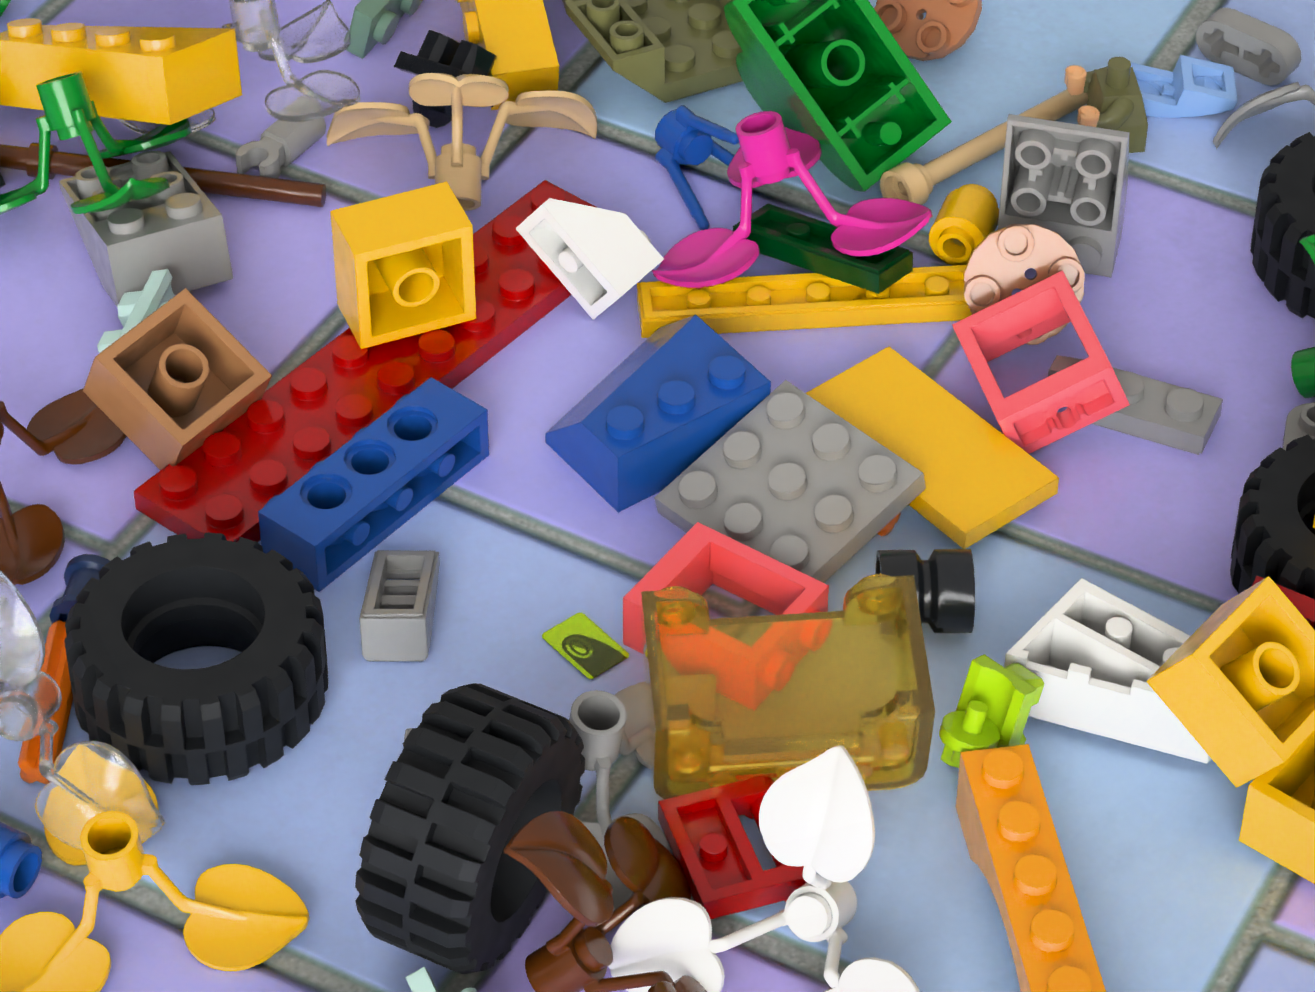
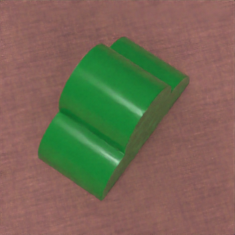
[724,0,952,192]

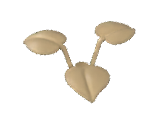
[327,73,597,211]

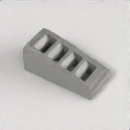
[359,550,440,661]

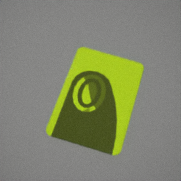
[542,613,629,679]

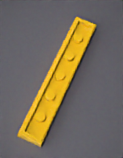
[637,265,972,338]

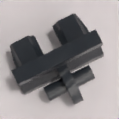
[394,30,497,128]

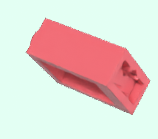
[952,270,1130,454]
[623,522,832,710]

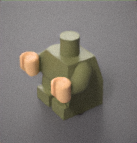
[1064,57,1148,153]

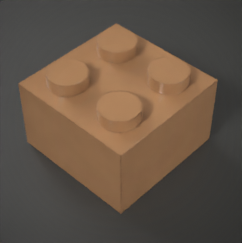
[83,288,272,470]

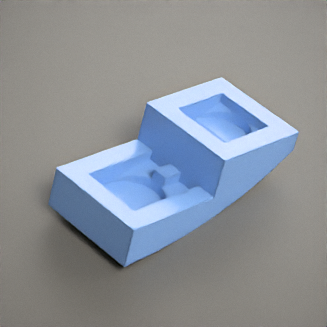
[1131,55,1237,118]

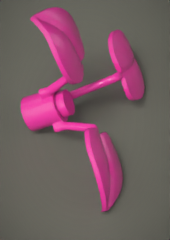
[652,111,933,288]

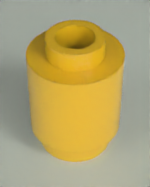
[929,184,999,265]

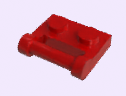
[658,776,807,919]

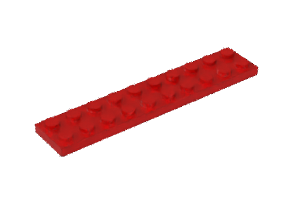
[134,180,596,542]

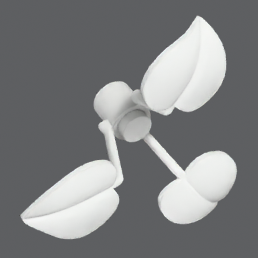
[608,745,920,992]

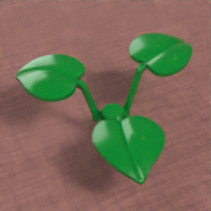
[0,71,192,215]

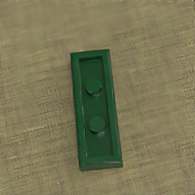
[733,204,913,294]

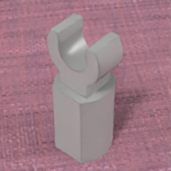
[235,101,326,178]

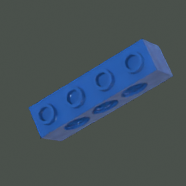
[258,377,489,592]

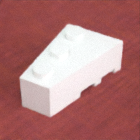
[1004,578,1211,764]

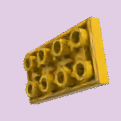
[806,346,1059,549]

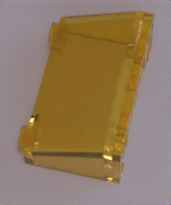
[641,574,935,799]

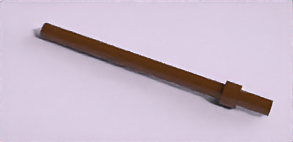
[0,142,326,207]

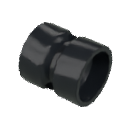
[875,549,975,634]

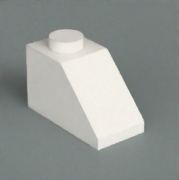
[515,198,664,320]

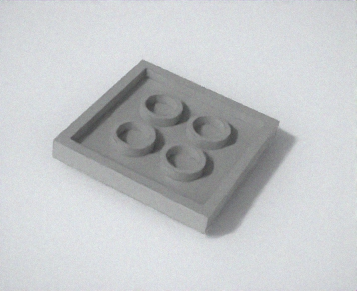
[654,380,926,583]

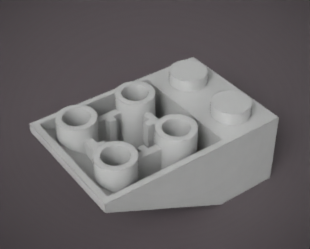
[998,114,1129,277]
[59,151,233,308]

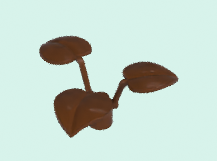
[0,388,127,588]
[504,811,707,992]

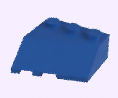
[545,315,771,513]

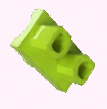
[939,654,1044,768]

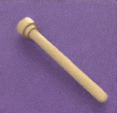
[880,89,1088,205]

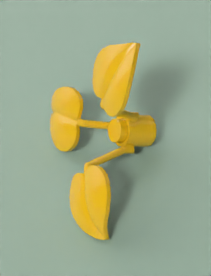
[0,745,310,992]

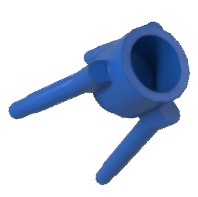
[655,105,739,230]

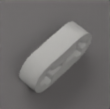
[1196,8,1301,86]

